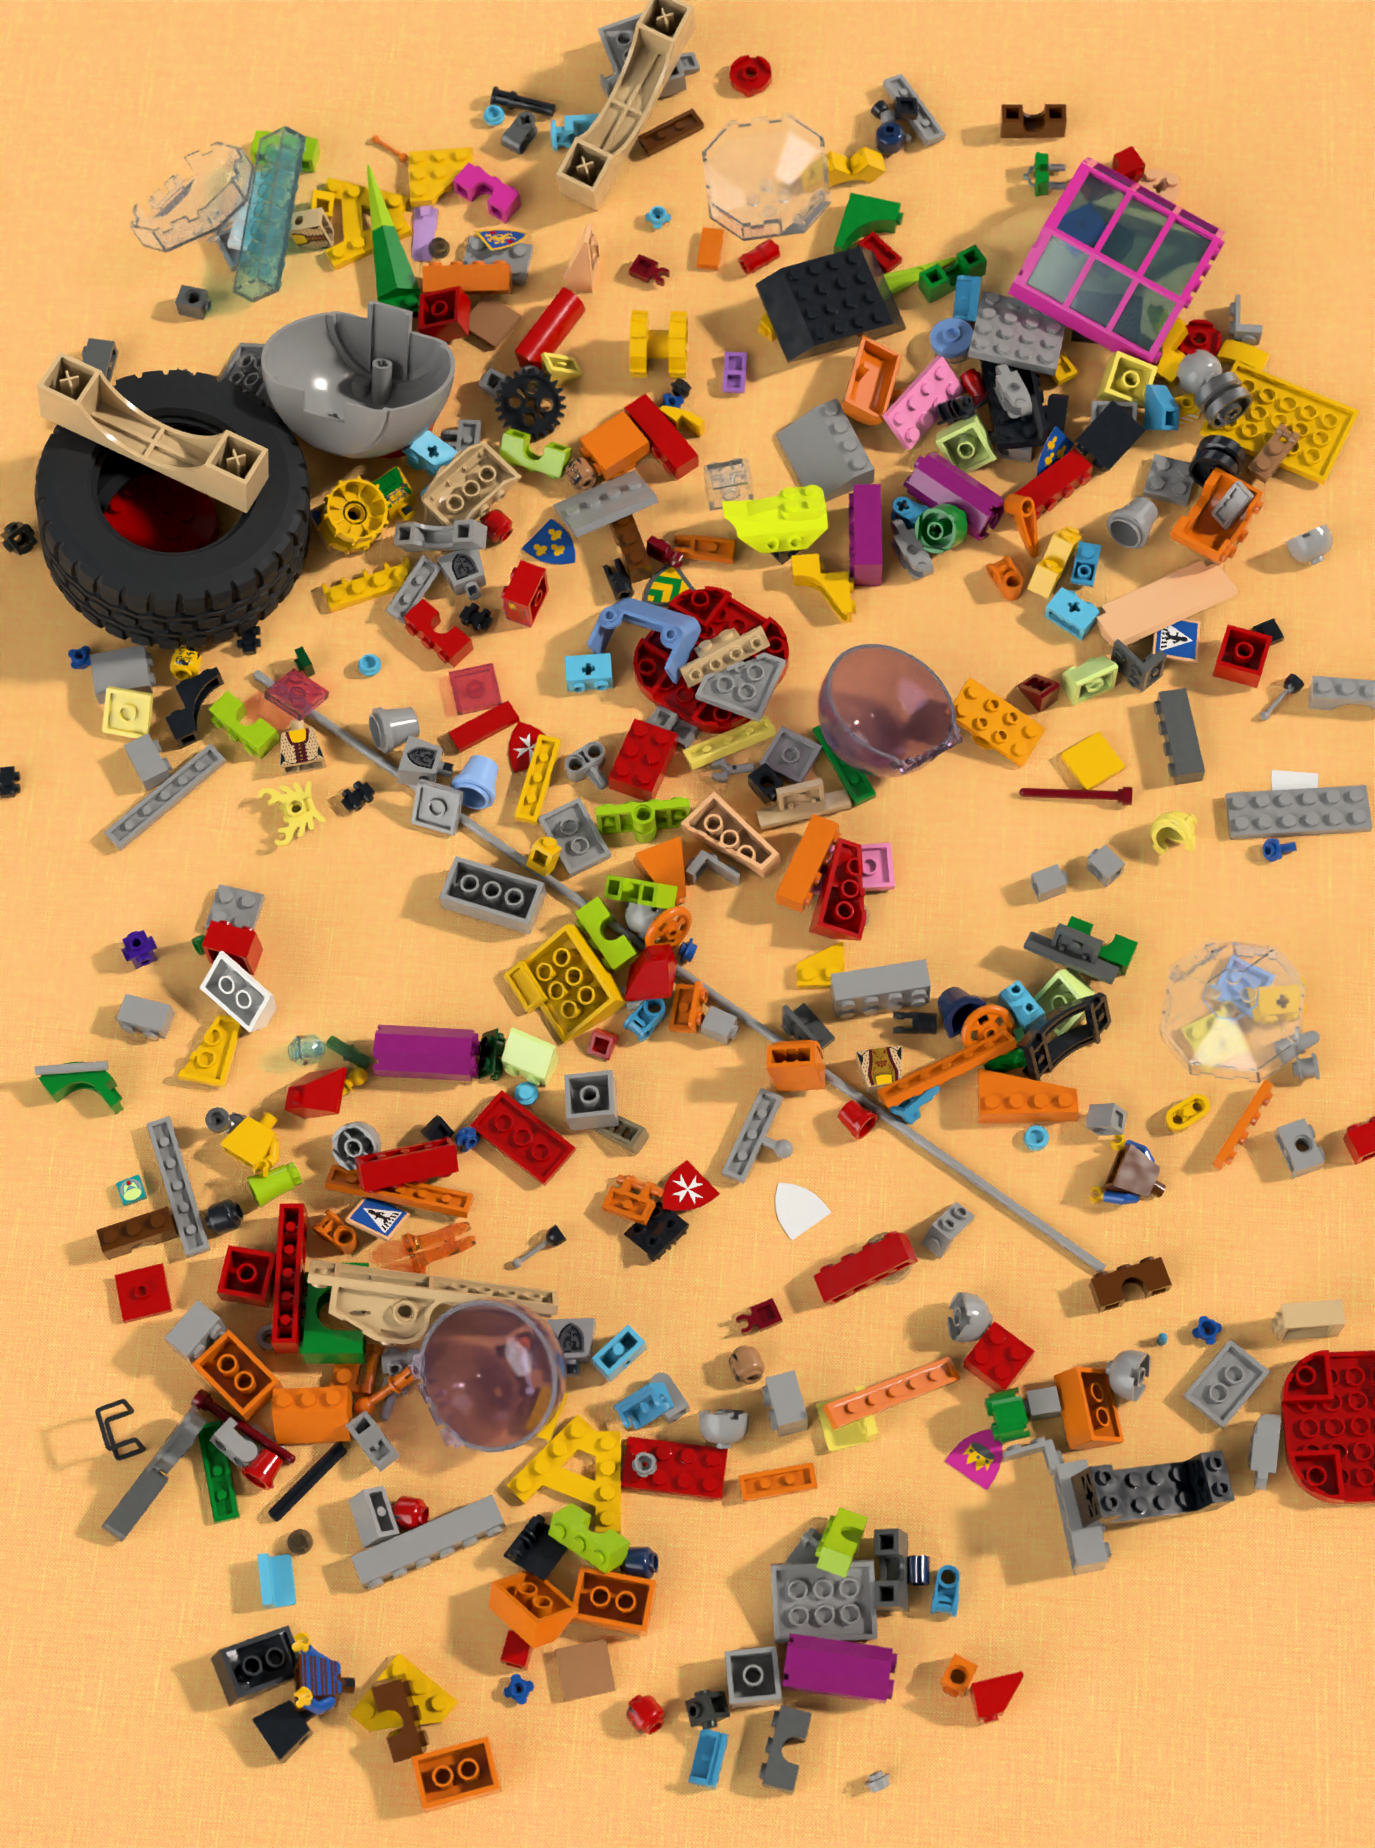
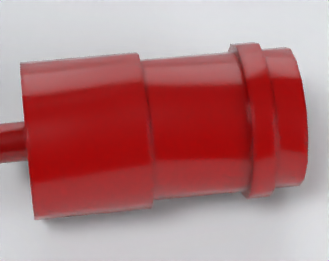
[738,239,780,275]

